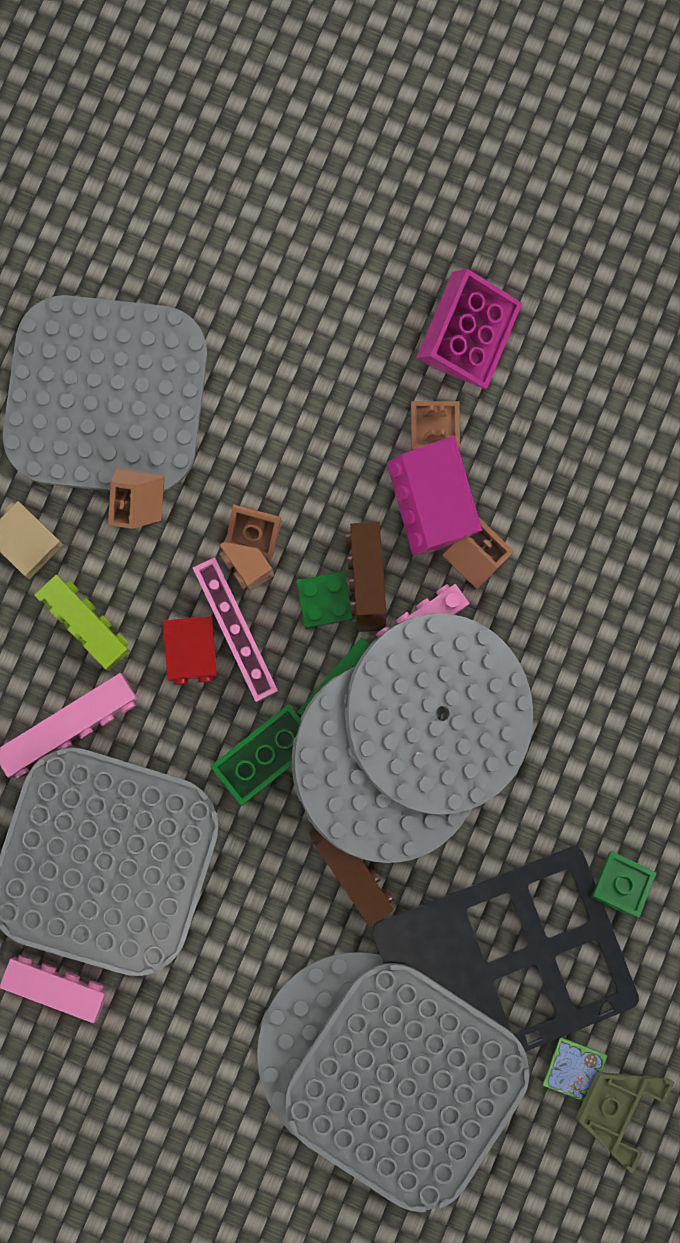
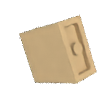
[0,501,64,579]

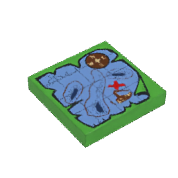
[542,1037,607,1101]

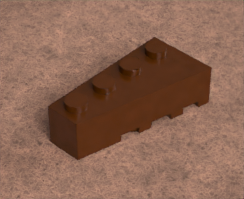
[346,522,387,632]
[309,830,394,927]

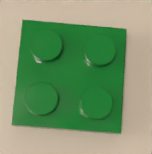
[296,572,353,629]
[591,851,657,919]

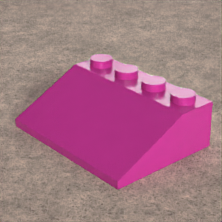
[416,269,522,389]
[386,436,482,555]

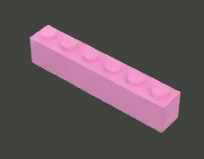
[193,557,279,703]
[0,673,139,779]

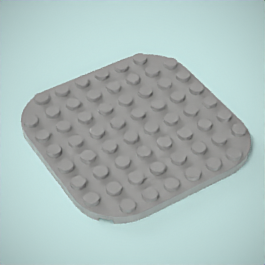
[3,295,208,492]
[0,748,218,976]
[286,963,529,1212]

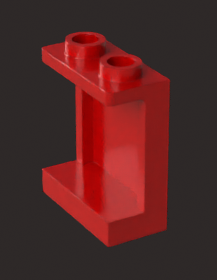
[163,616,218,685]

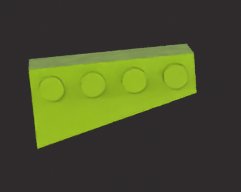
[34,575,130,671]

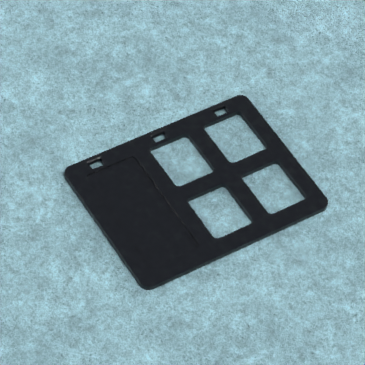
[372,847,639,1052]

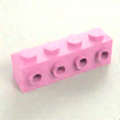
[376,584,470,640]

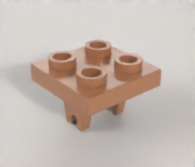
[411,401,460,451]

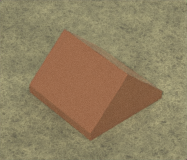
[226,504,282,558]

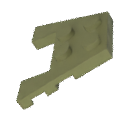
[576,1072,675,1173]

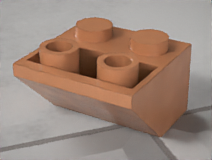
[108,469,165,529]
[443,517,514,590]
[219,542,274,592]

